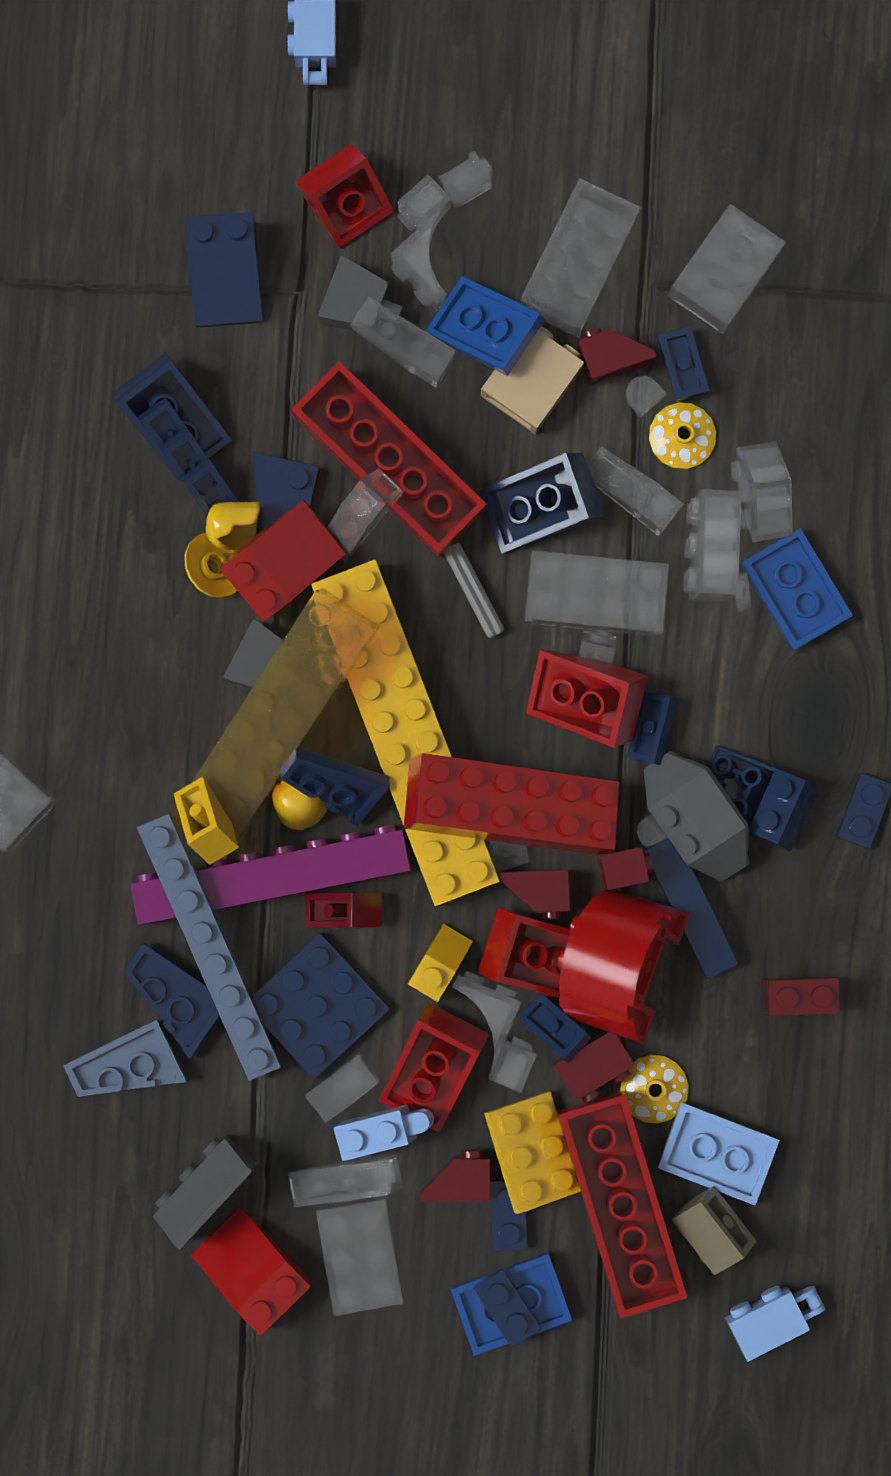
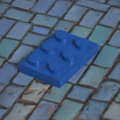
[425,276,545,376]
[740,528,853,651]
[450,1252,572,1356]

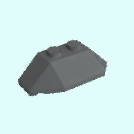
[643,751,749,882]

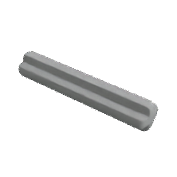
[444,543,504,638]

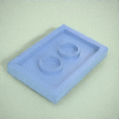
[657,1102,780,1205]

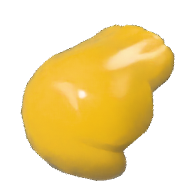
[206,502,260,550]
[272,780,327,831]

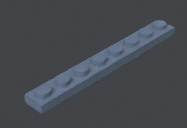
[137,813,281,1081]

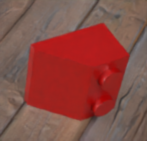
[295,144,394,248]

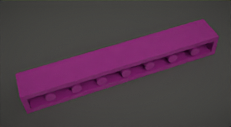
[130,825,411,925]

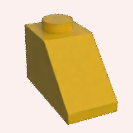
[174,776,239,865]
[408,924,473,1002]

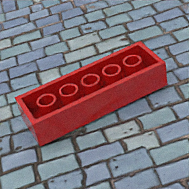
[291,361,487,558]
[403,753,619,855]
[557,1091,687,1319]

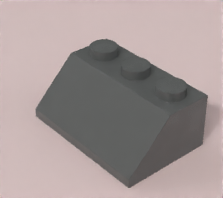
[153,1135,257,1250]

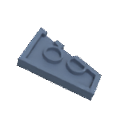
[63,1019,188,1097]

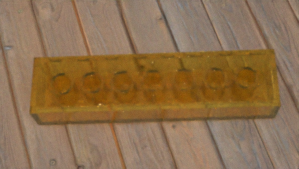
[171,588,380,860]

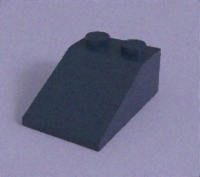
[184,212,263,328]
[112,352,232,481]
[479,453,605,554]

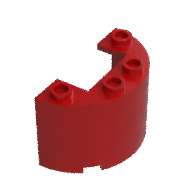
[558,889,690,1044]

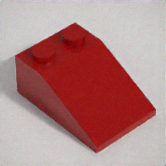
[220,499,346,622]
[525,649,648,748]
[478,907,570,998]
[379,1002,489,1133]
[191,1205,313,1336]

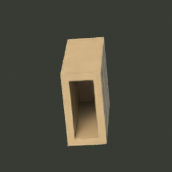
[480,326,584,435]

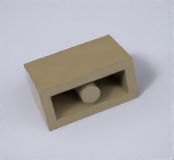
[672,1186,757,1275]

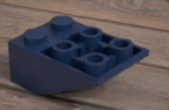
[707,745,818,852]

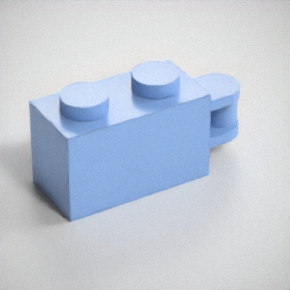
[288,0,336,85]
[333,1104,434,1161]
[725,1286,825,1362]

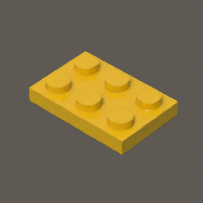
[484,1091,581,1214]

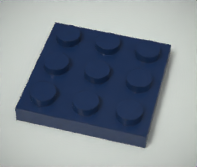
[251,933,390,1079]

